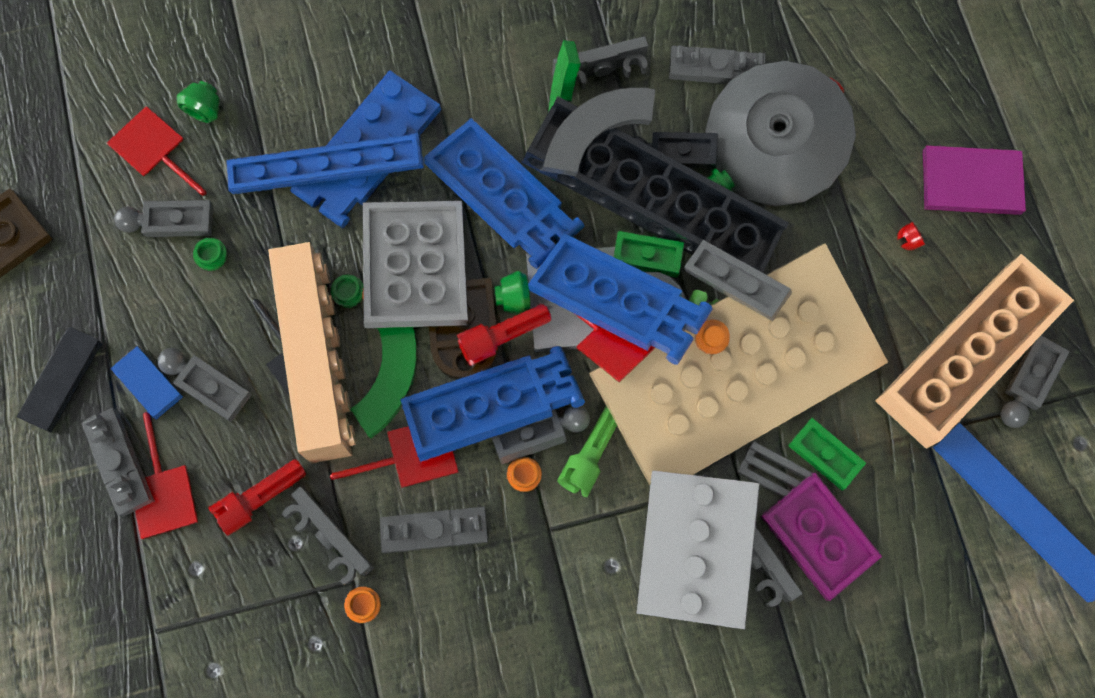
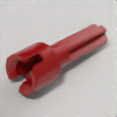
[457,304,552,366]
[208,459,306,536]

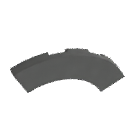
[542,88,655,176]

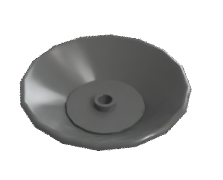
[705,61,856,206]

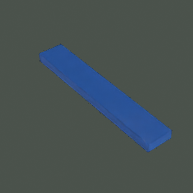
[226,133,424,194]
[932,423,1095,602]

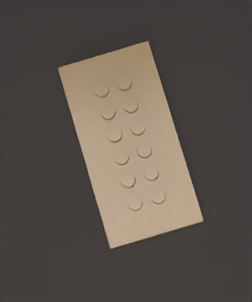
[589,243,888,485]

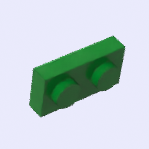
[613,231,684,278]
[788,418,866,491]

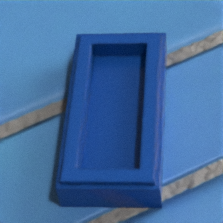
[110,346,183,420]

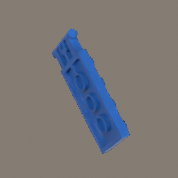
[290,70,441,228]
[424,118,585,269]
[528,233,713,365]
[400,346,585,462]

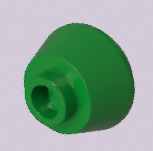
[176,81,220,123]
[494,270,530,315]

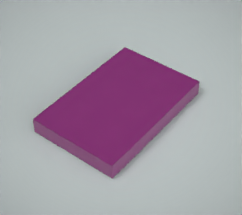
[923,145,1026,215]
[760,473,882,601]

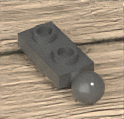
[114,200,213,237]
[1000,335,1070,428]
[158,348,252,422]
[491,406,590,465]

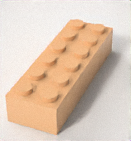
[268,242,356,464]
[875,254,1074,449]

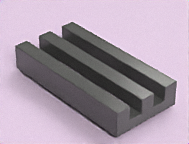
[737,442,812,497]

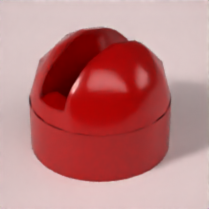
[897,221,925,251]

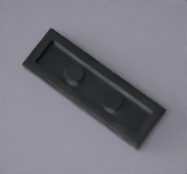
[17,327,102,433]

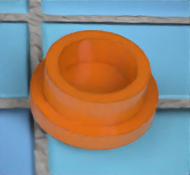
[694,319,730,354]
[507,457,542,492]
[344,587,381,623]

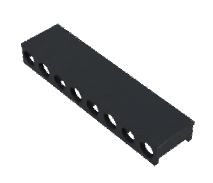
[521,96,789,274]

